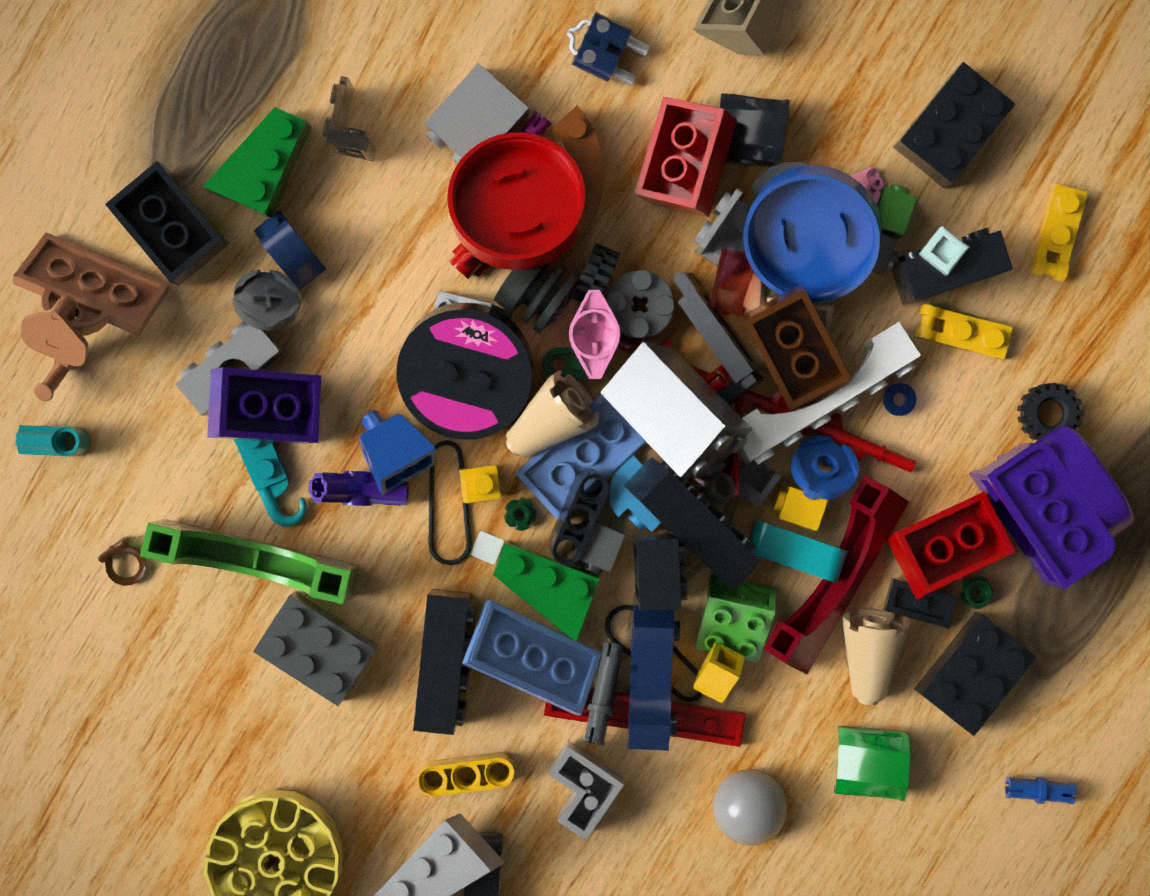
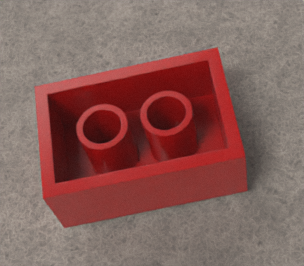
[634,96,738,217]
[887,491,1016,600]

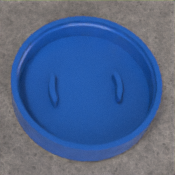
[743,165,882,303]

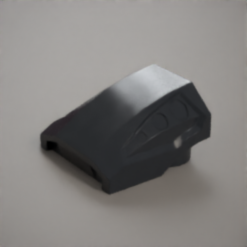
[720,93,790,167]

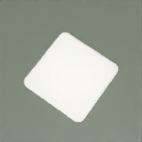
[471,531,504,564]

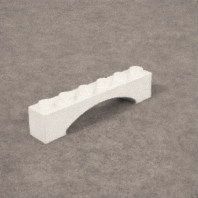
[738,322,921,465]

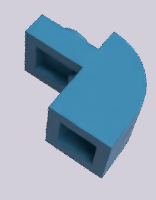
[608,456,661,532]

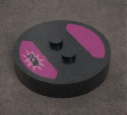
[396,303,534,440]

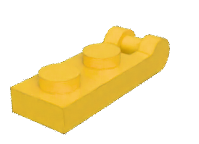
[1030,184,1088,283]
[914,304,1013,360]

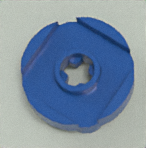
[790,435,859,500]

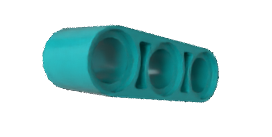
[749,520,848,583]

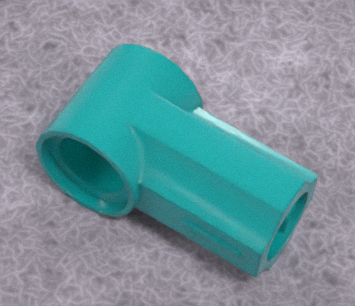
[16,425,90,457]

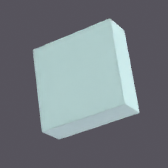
[919,226,969,275]

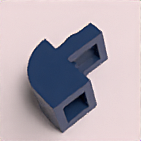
[254,210,326,290]

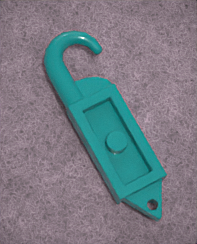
[234,439,307,527]

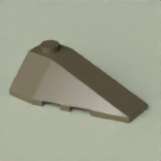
[694,0,785,56]

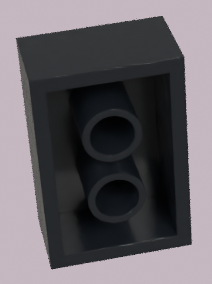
[893,62,1015,188]
[105,161,230,286]
[891,227,1013,305]
[633,533,687,611]
[914,612,1037,736]

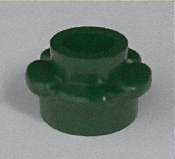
[504,498,537,531]
[960,576,993,609]

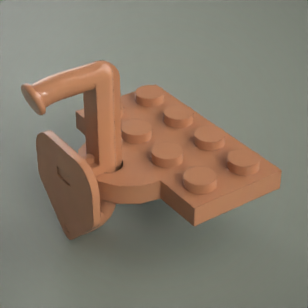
[13,232,169,401]

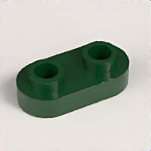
[542,347,609,380]

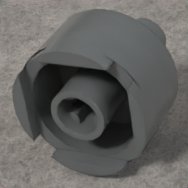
[606,270,674,340]

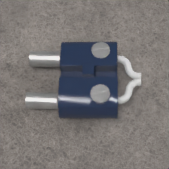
[567,11,650,86]

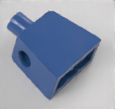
[359,410,437,495]

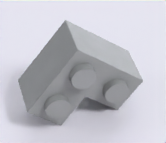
[549,740,624,840]

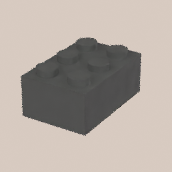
[253,591,379,706]

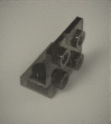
[323,76,376,162]

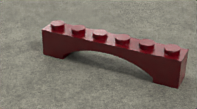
[763,476,909,674]

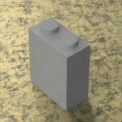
[424,63,529,164]

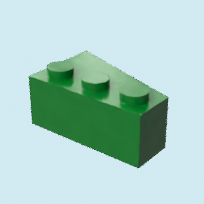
[203,107,311,218]
[493,541,600,642]

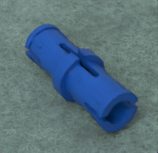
[1005,777,1077,804]

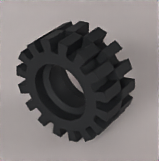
[572,243,621,302]
[1017,383,1084,440]

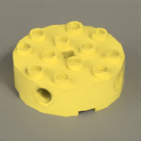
[204,789,343,896]

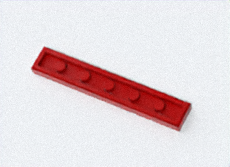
[544,688,746,747]

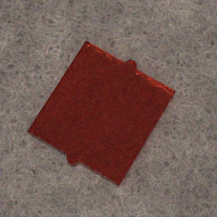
[709,248,754,317]

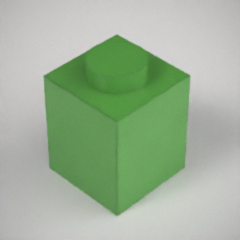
[877,184,917,239]

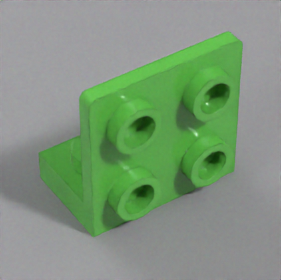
[695,573,776,662]

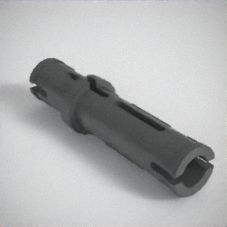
[583,642,624,746]

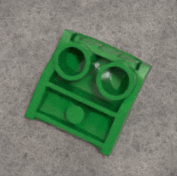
[834,726,910,801]

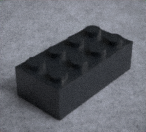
[624,457,761,591]
[413,589,477,735]

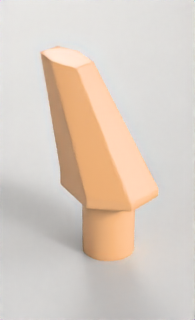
[743,273,764,314]

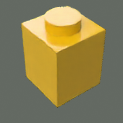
[459,465,501,503]
[773,486,828,531]
[693,642,745,703]

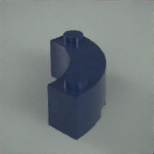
[628,605,680,751]

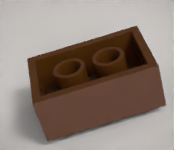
[742,284,851,411]

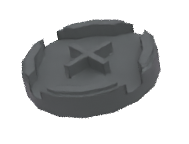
[232,270,301,331]

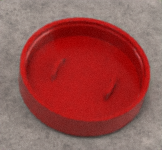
[447,132,586,270]

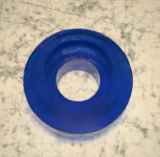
[882,383,917,416]

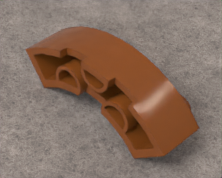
[552,105,604,253]

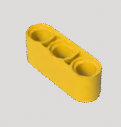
[417,752,515,796]

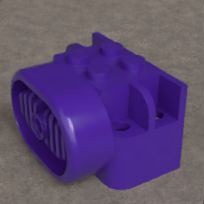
[969,425,1134,589]

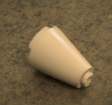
[506,371,599,457]
[843,609,911,705]

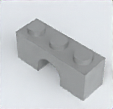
[175,321,284,416]

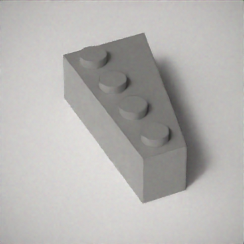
[374,813,505,896]

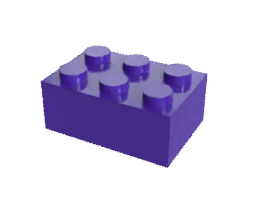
[207,367,322,444]

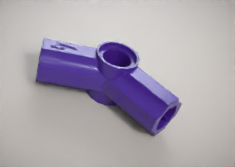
[308,471,409,506]

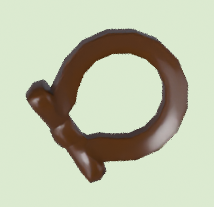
[98,536,147,586]

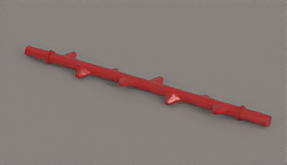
[617,335,916,473]

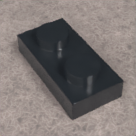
[883,578,958,629]

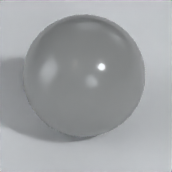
[713,769,788,845]

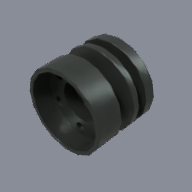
[493,262,581,334]

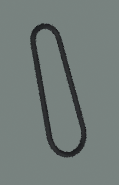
[428,440,471,565]
[605,605,703,702]

